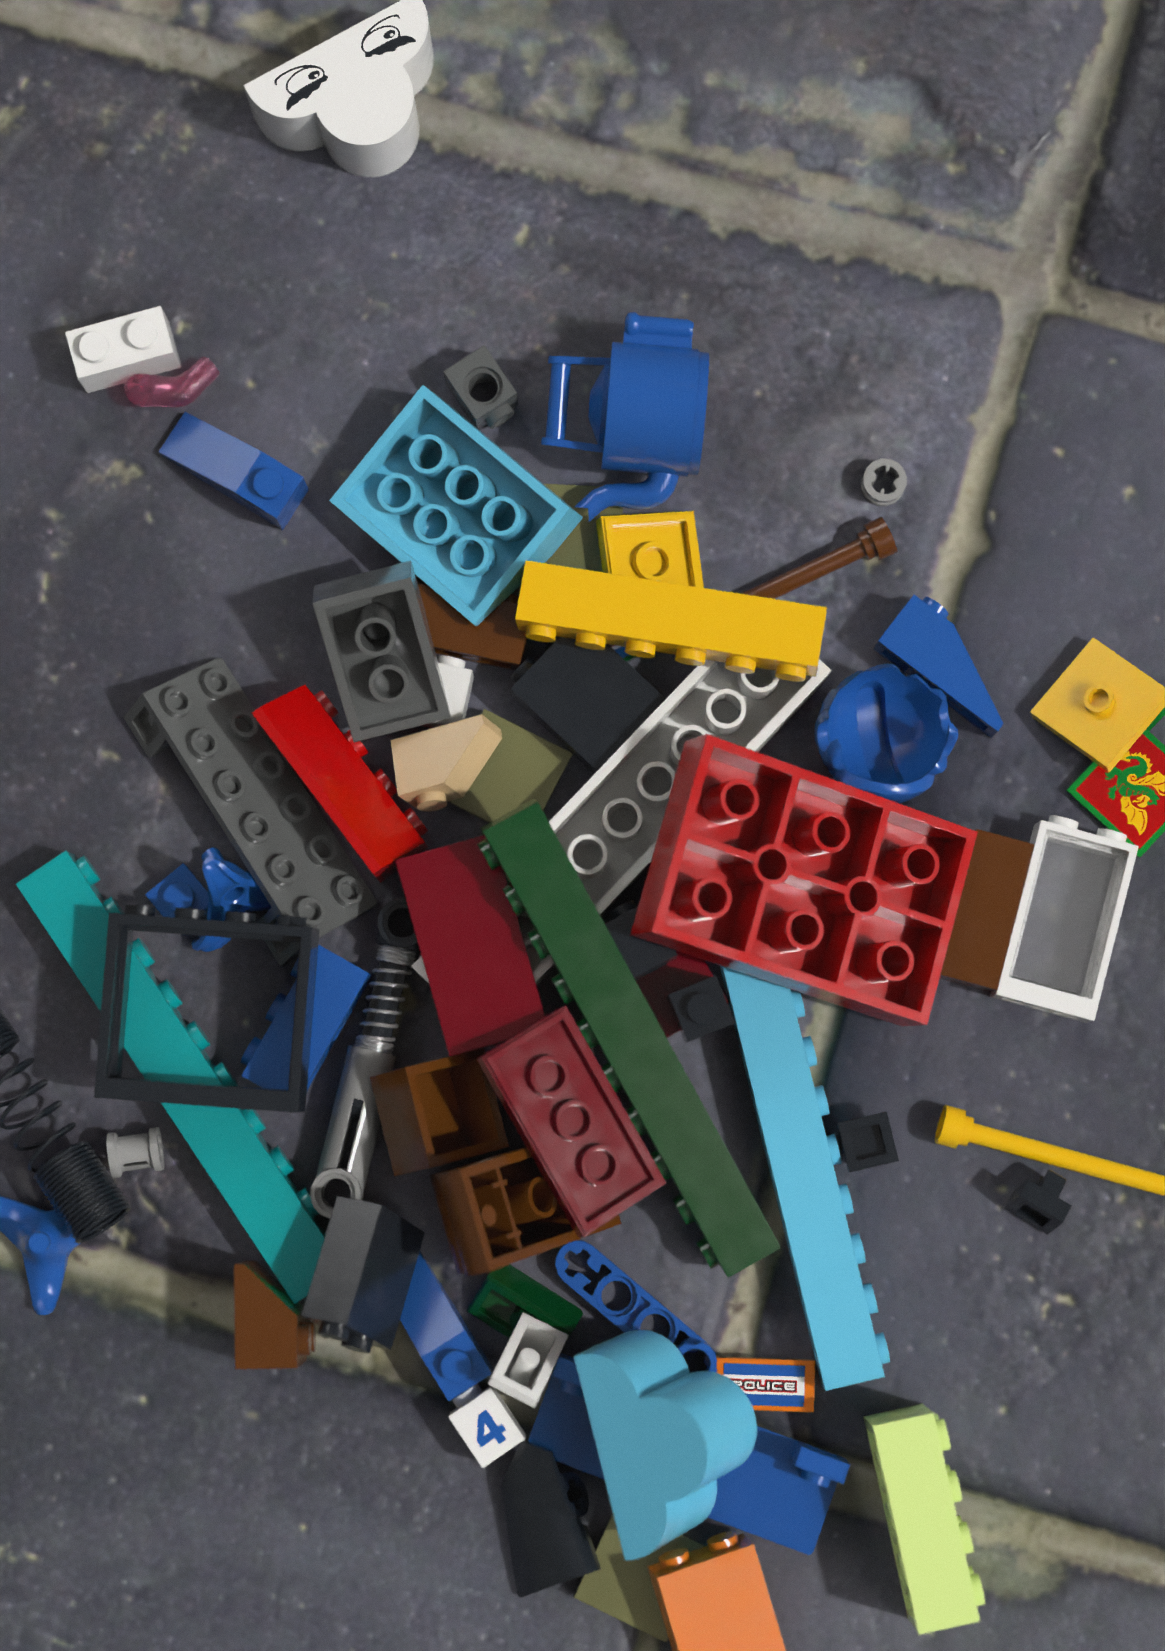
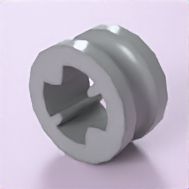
[861,458,907,507]

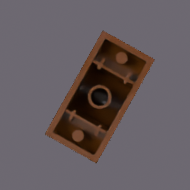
[429,1146,622,1276]

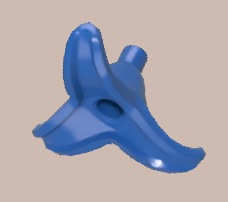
[192,847,272,952]
[0,1196,81,1315]

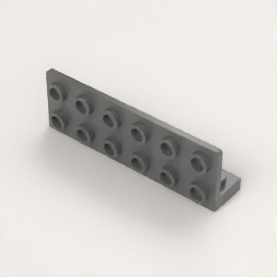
[123,658,377,967]

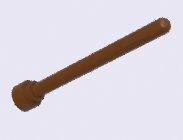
[741,517,898,599]

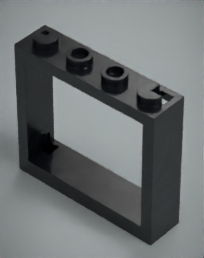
[94,904,320,1113]

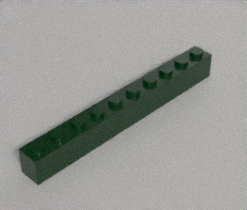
[477,799,781,1278]

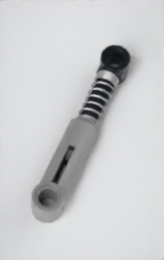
[310,898,420,1219]

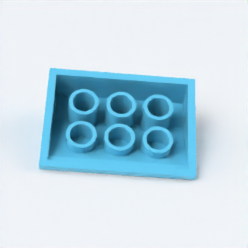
[329,385,583,626]

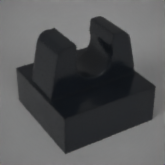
[836,1111,899,1173]
[1004,1169,1072,1235]

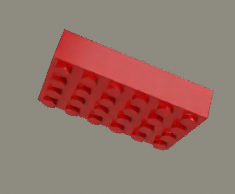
[630,734,978,1027]

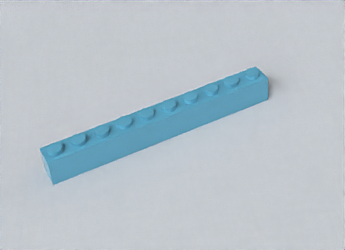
[719,965,890,1391]

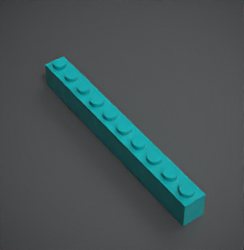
[16,850,326,1304]

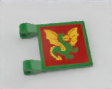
[1066,707,1165,858]

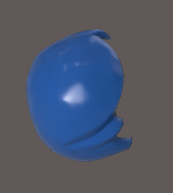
[814,664,959,803]

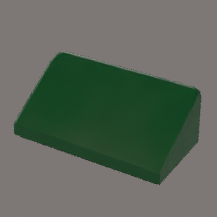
[466,1264,583,1343]

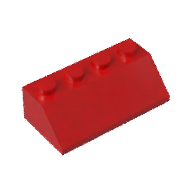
[252,684,428,883]

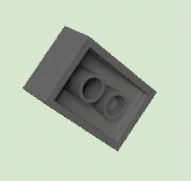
[312,561,451,742]

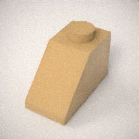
[390,714,502,811]

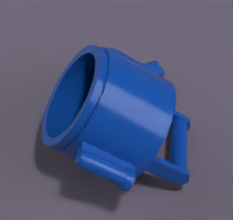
[541,312,709,522]

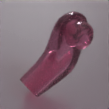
[125,356,220,408]

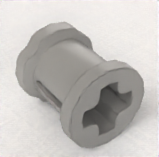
[106,1127,165,1178]

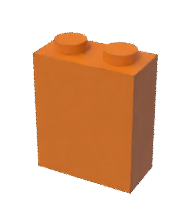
[647,1531,786,1651]

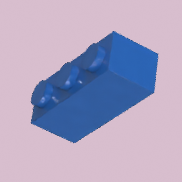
[240,945,373,1091]

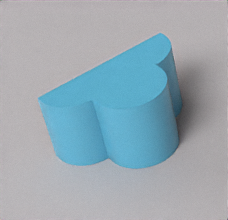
[574,1330,757,1561]

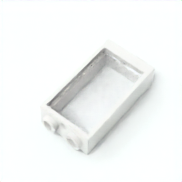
[990,815,1139,1023]

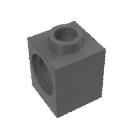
[443,345,518,430]

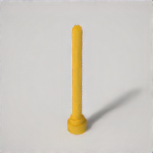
[935,1105,1165,1196]

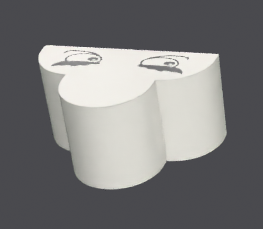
[243,0,434,177]

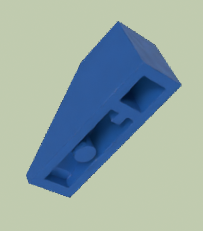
[159,412,309,530]
[874,595,1004,738]
[400,1251,494,1402]

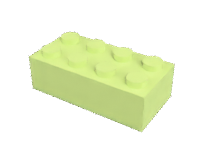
[863,1404,985,1635]

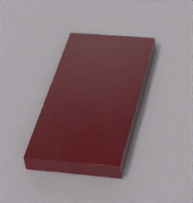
[395,835,545,1057]
[476,1006,666,1237]

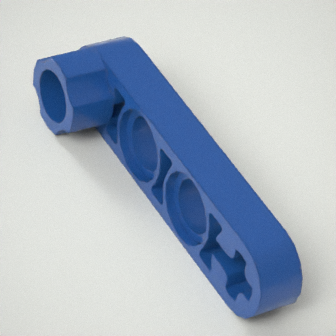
[555,1240,717,1373]

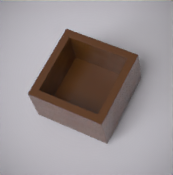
[370,1048,509,1176]

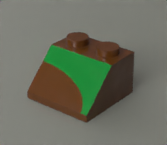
[234,1260,316,1370]

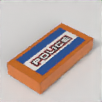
[716,1356,815,1412]

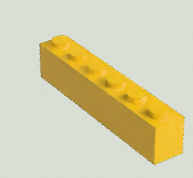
[515,560,827,682]

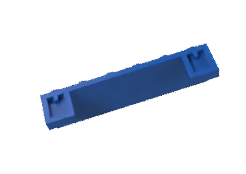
[528,1353,850,1555]

